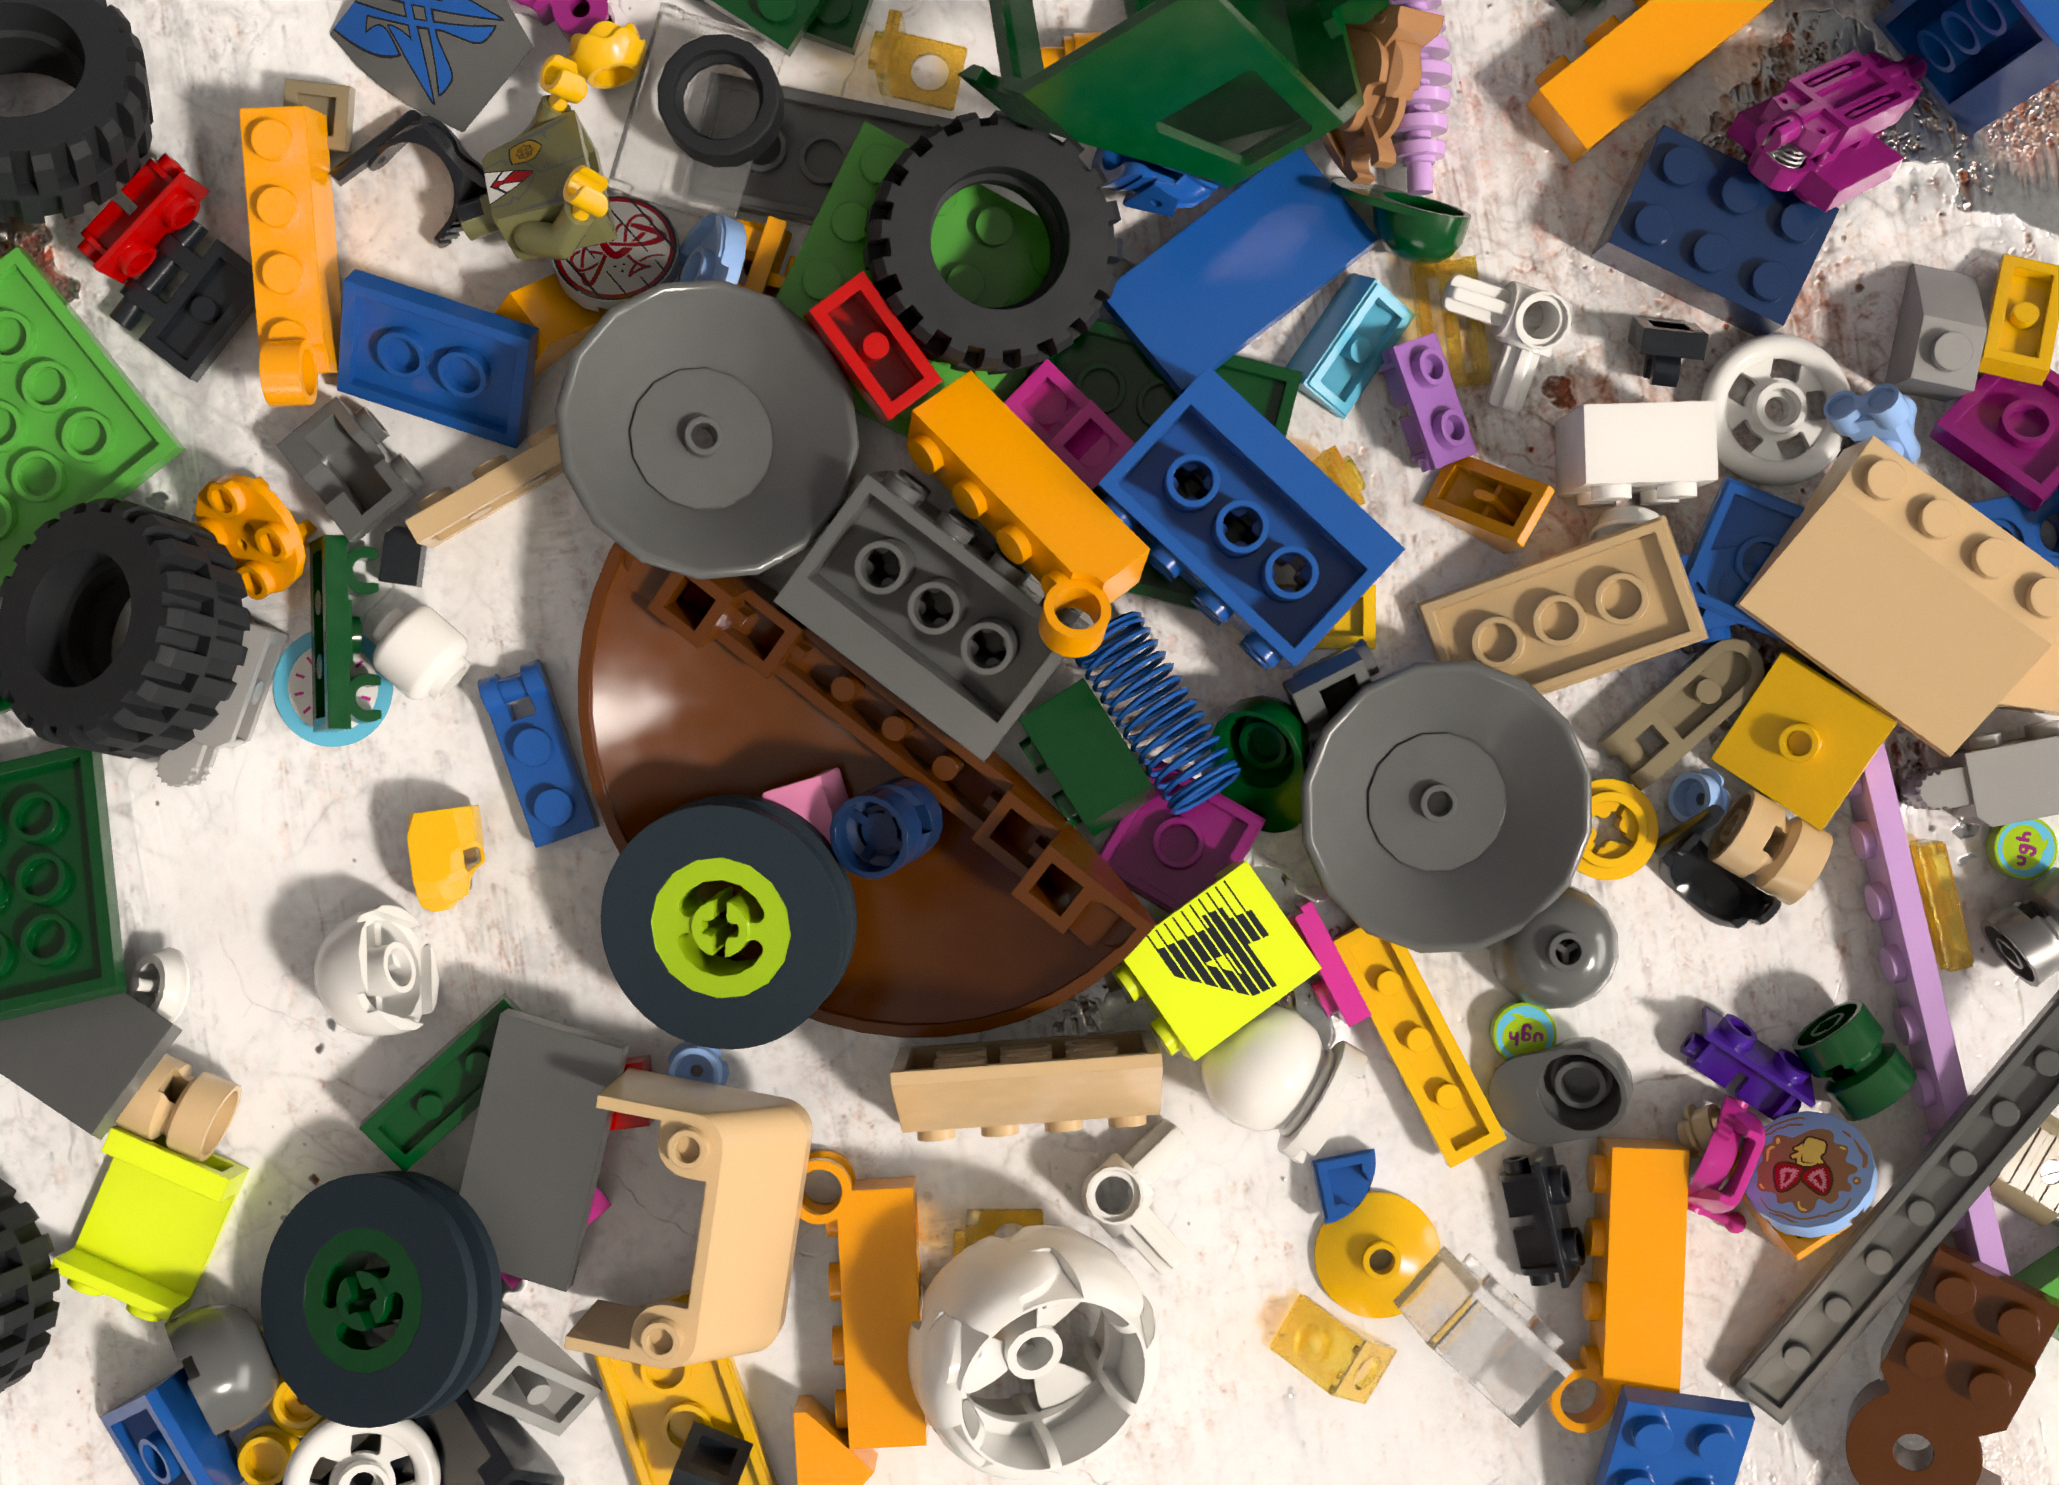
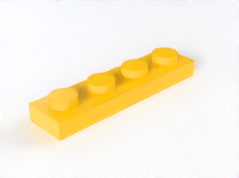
[1332,925,1507,1169]

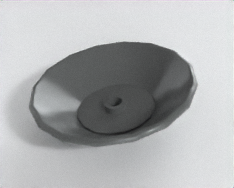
[555,279,860,580]
[1301,661,1592,953]

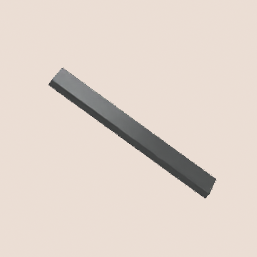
[1729,990,2059,1426]

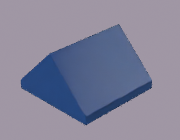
[100,1367,244,1485]

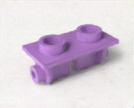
[1379,332,1477,473]

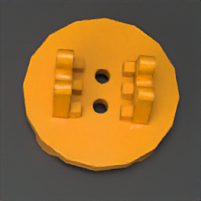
[194,473,317,600]

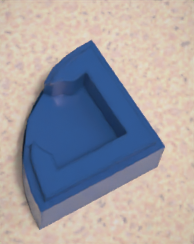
[1311,1148,1376,1225]

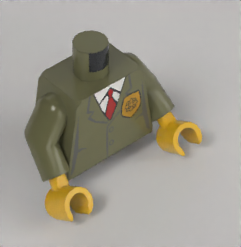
[456,54,617,261]

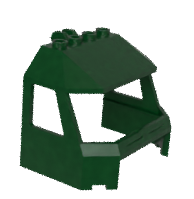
[957,0,1390,188]

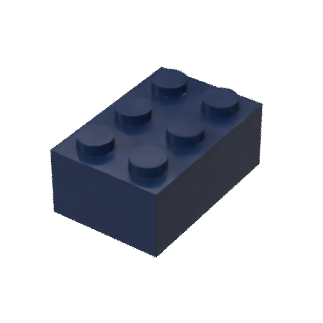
[1590,125,1839,336]

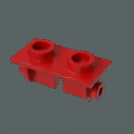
[77,152,210,284]

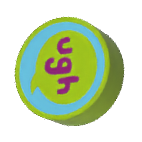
[1986,818,2058,880]
[1489,1000,1557,1060]

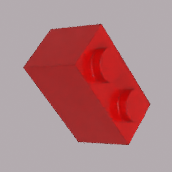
[803,271,943,423]

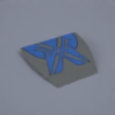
[330,0,533,132]

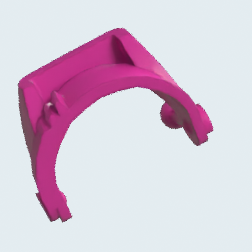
[1687,1095,1765,1234]

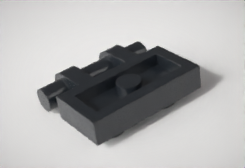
[109,219,255,383]

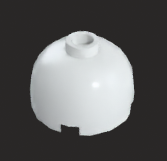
[314,905,439,1036]

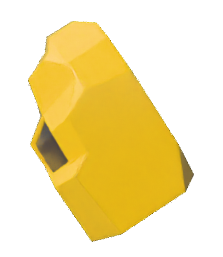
[407,805,485,912]

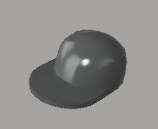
[1488,1037,1633,1145]

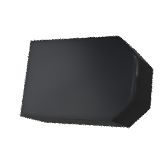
[378,526,427,587]

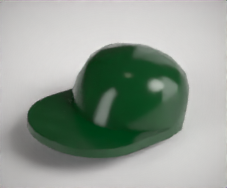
[1330,178,1471,264]
[1211,695,1309,833]

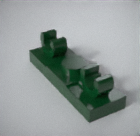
[309,535,382,732]
[359,993,523,1173]

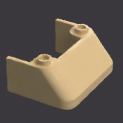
[564,1068,813,1369]

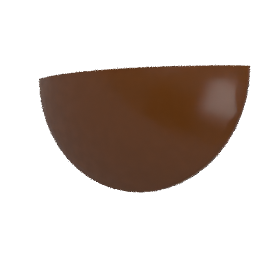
[578,542,1156,1038]

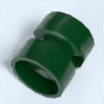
[1792,999,1917,1122]

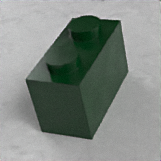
[1018,678,1158,837]

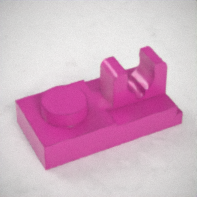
[1286,897,1372,1027]

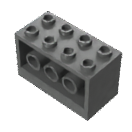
[773,469,1089,762]

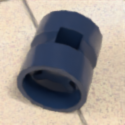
[830,778,943,879]

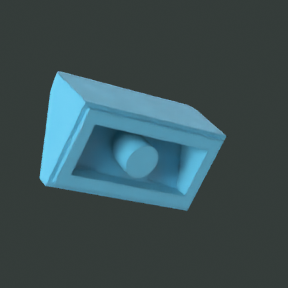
[1285,273,1416,419]

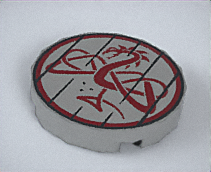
[552,194,680,312]

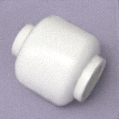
[372,606,471,701]

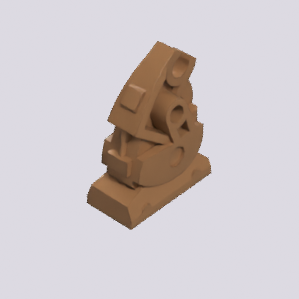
[1321,4,1445,185]

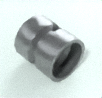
[1980,867,2059,987]

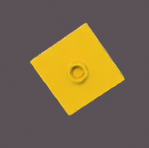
[1711,651,1898,831]

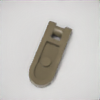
[1596,639,1765,791]

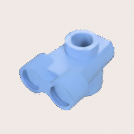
[1823,383,1921,464]

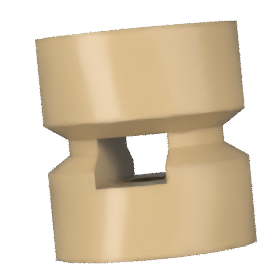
[1707,789,1833,905]
[116,1053,242,1162]

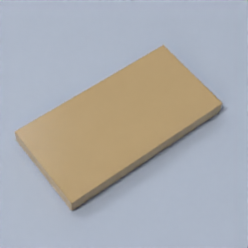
[1417,515,1709,695]

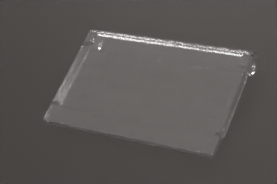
[606,2,785,219]

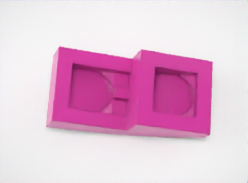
[1004,359,1135,491]

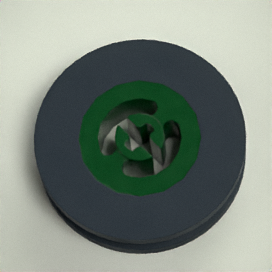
[261,1171,502,1428]

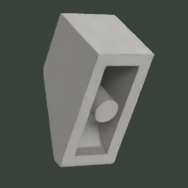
[1885,264,1987,402]
[467,1308,602,1437]

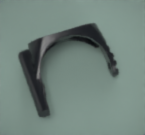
[329,110,488,249]
[1654,805,1781,929]

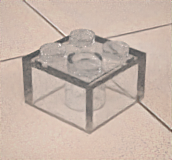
[1393,1246,1574,1428]

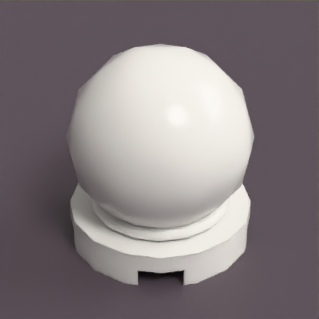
[1200,1004,1368,1165]

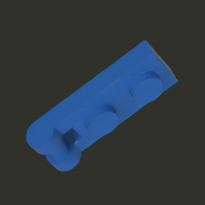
[478,659,600,848]

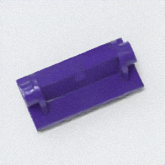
[1680,1005,1816,1120]

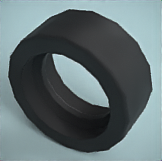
[657,34,784,167]

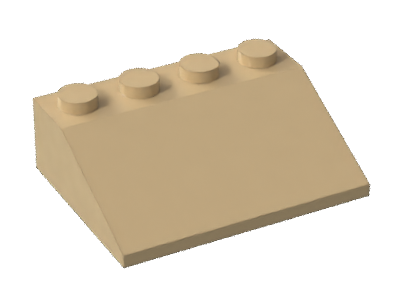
[1735,435,2059,758]
[890,1029,1163,1142]

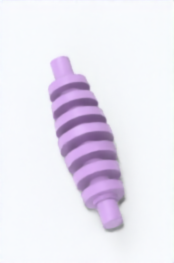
[1389,0,1452,196]

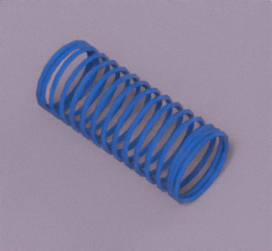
[1072,611,1241,815]

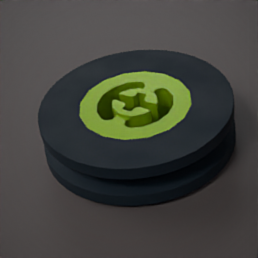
[600,794,857,1050]

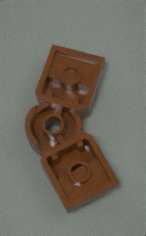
[1846,1242,2059,1485]

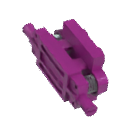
[1726,50,1927,212]

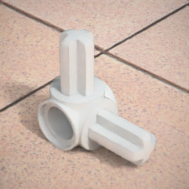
[1442,274,1571,412]
[1080,1119,1189,1275]

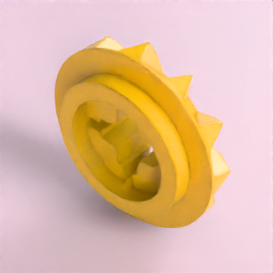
[1577,779,1659,881]

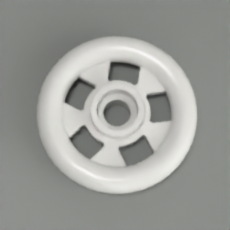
[1701,334,1851,486]
[283,1419,441,1485]

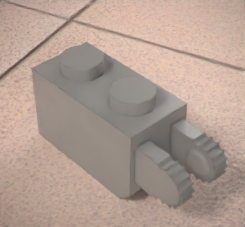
[155,620,289,787]
[1899,720,2059,827]

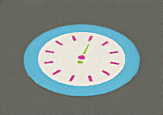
[273,632,393,747]

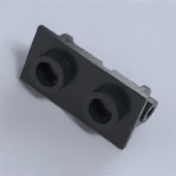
[1499,1147,1586,1289]

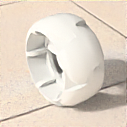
[908,1225,1160,1480]

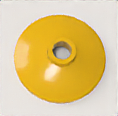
[1314,1191,1441,1318]

